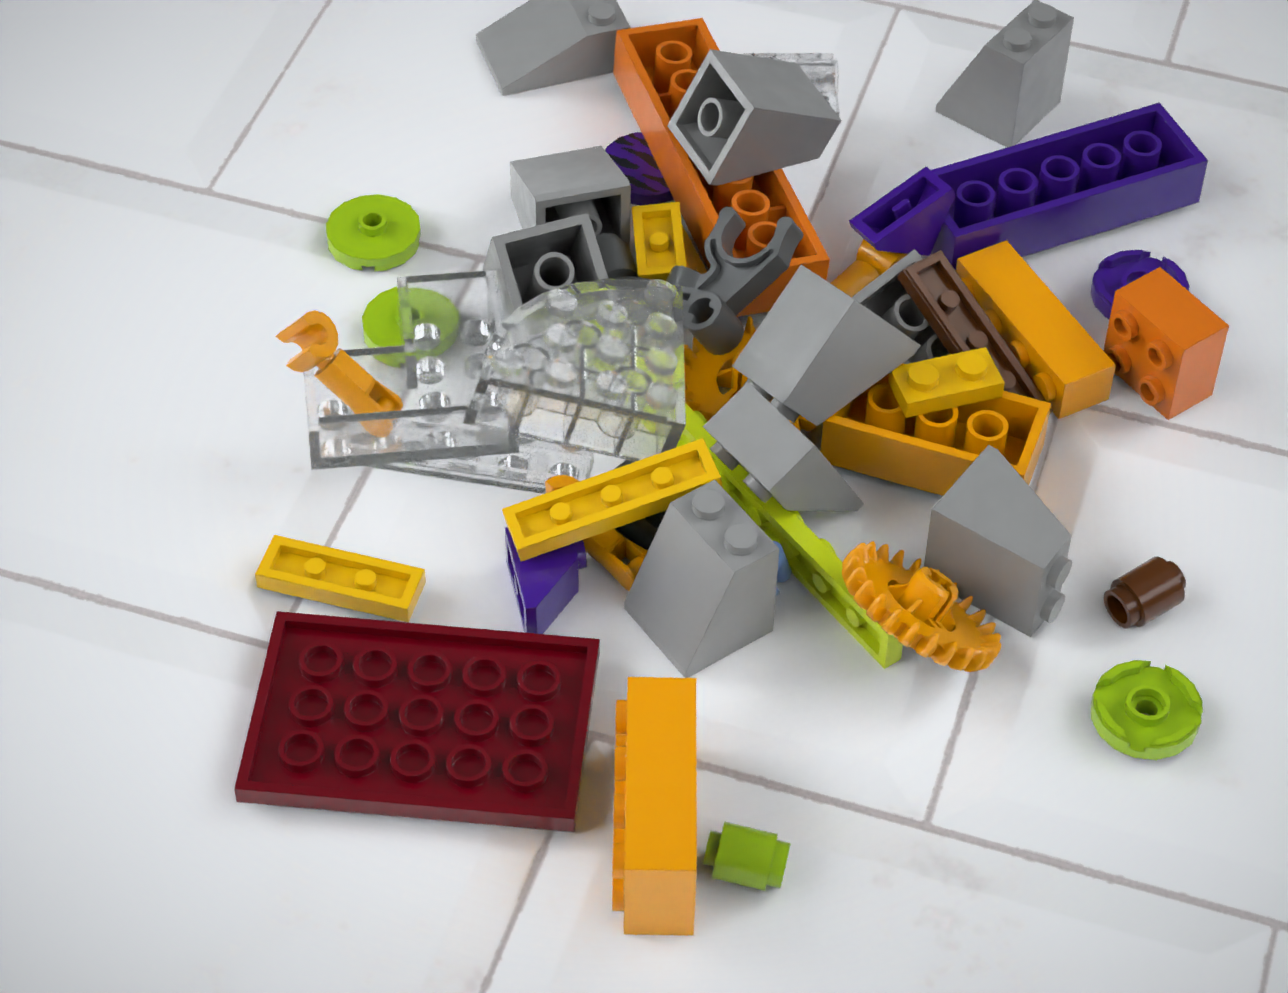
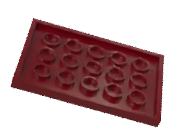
[234,611,600,832]

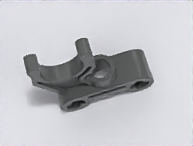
[608,207,804,355]

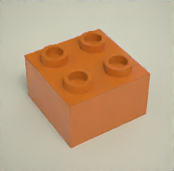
[1103,267,1229,420]

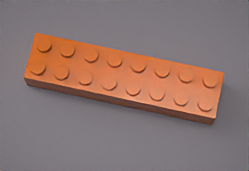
[613,18,830,317]

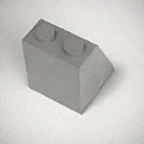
[935,0,1074,147]
[667,49,842,186]
[510,146,631,249]
[483,212,617,334]
[732,264,921,426]
[924,445,1072,637]
[624,479,779,678]

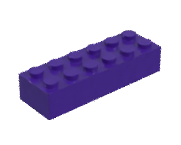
[931,102,1208,271]

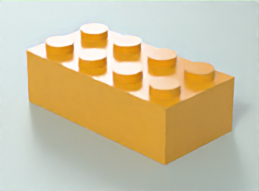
[820,363,1051,496]
[612,677,697,936]

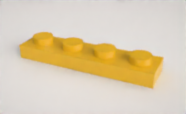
[502,438,723,562]

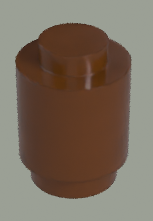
[1103,556,1186,629]

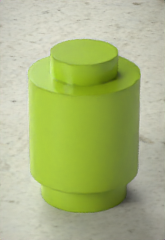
[703,821,791,891]

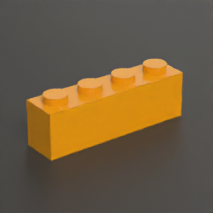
[956,240,1116,419]

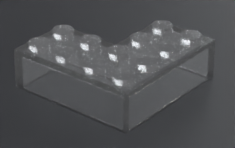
[303,270,519,470]

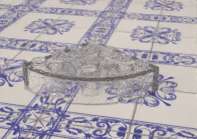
[463,279,686,462]

